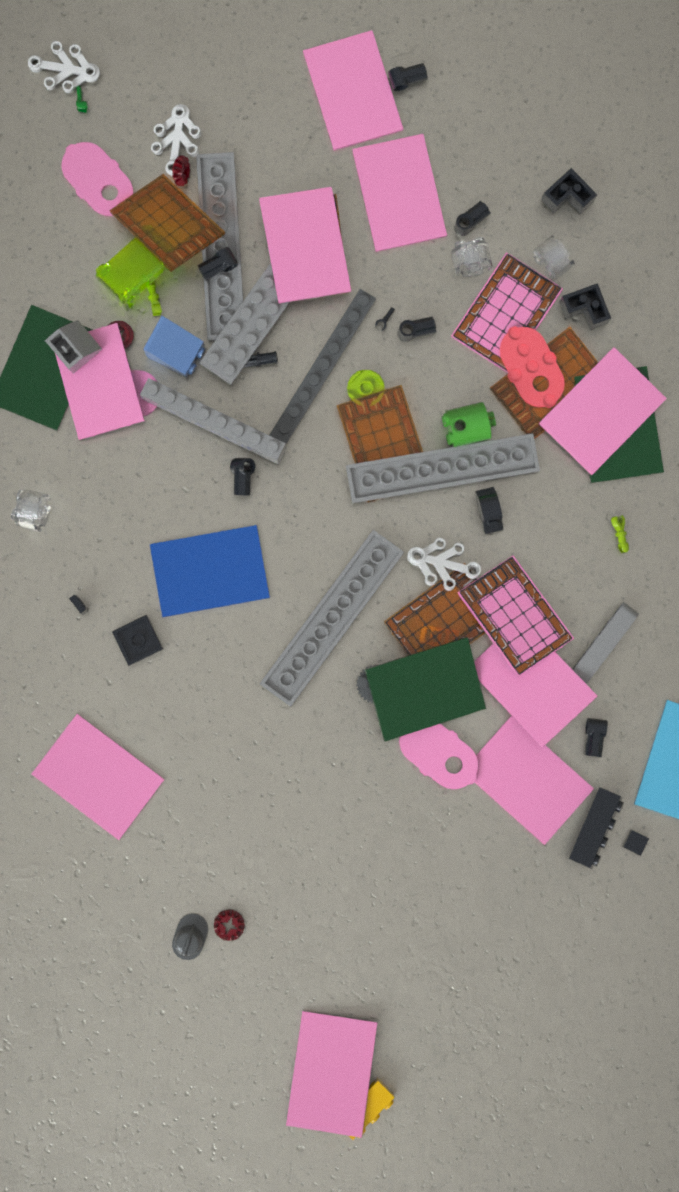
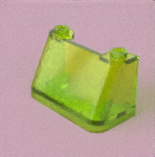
[95,226,176,311]

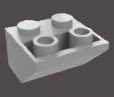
[45,320,102,374]

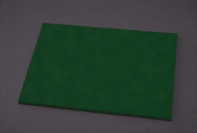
[0,305,93,431]
[574,366,664,483]
[365,637,486,742]

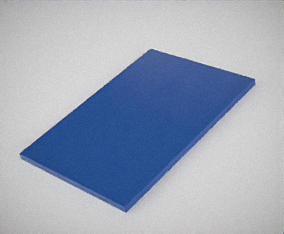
[150,525,270,617]

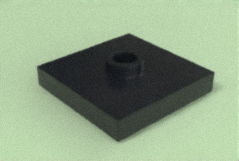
[112,615,163,666]

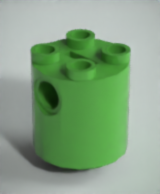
[441,402,496,447]

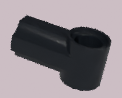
[388,63,428,91]
[454,201,491,236]
[197,247,238,281]
[398,316,436,341]
[230,458,256,495]
[585,718,608,757]

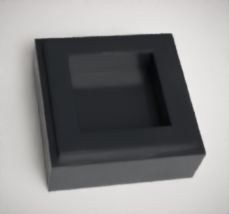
[69,595,88,615]
[622,830,649,856]

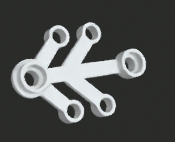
[28,41,100,93]
[151,104,202,177]
[407,538,481,591]

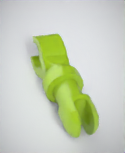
[146,279,162,316]
[611,515,629,553]

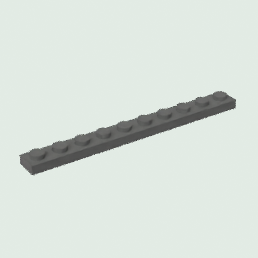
[269,289,376,445]

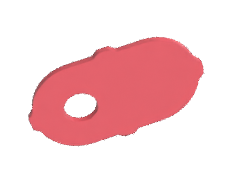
[500,326,565,408]

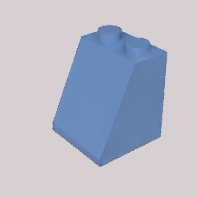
[143,316,206,378]

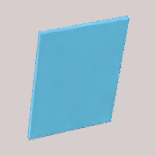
[634,700,679,819]

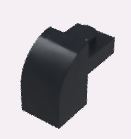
[475,487,503,534]

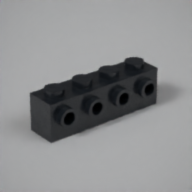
[569,787,624,869]

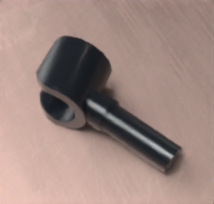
[375,307,395,331]

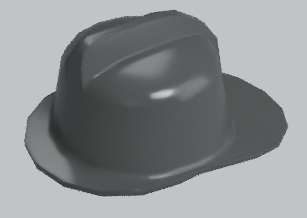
[172,913,208,960]

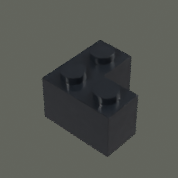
[541,168,597,214]
[559,283,611,330]

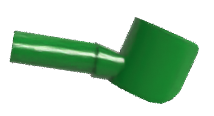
[76,86,88,113]

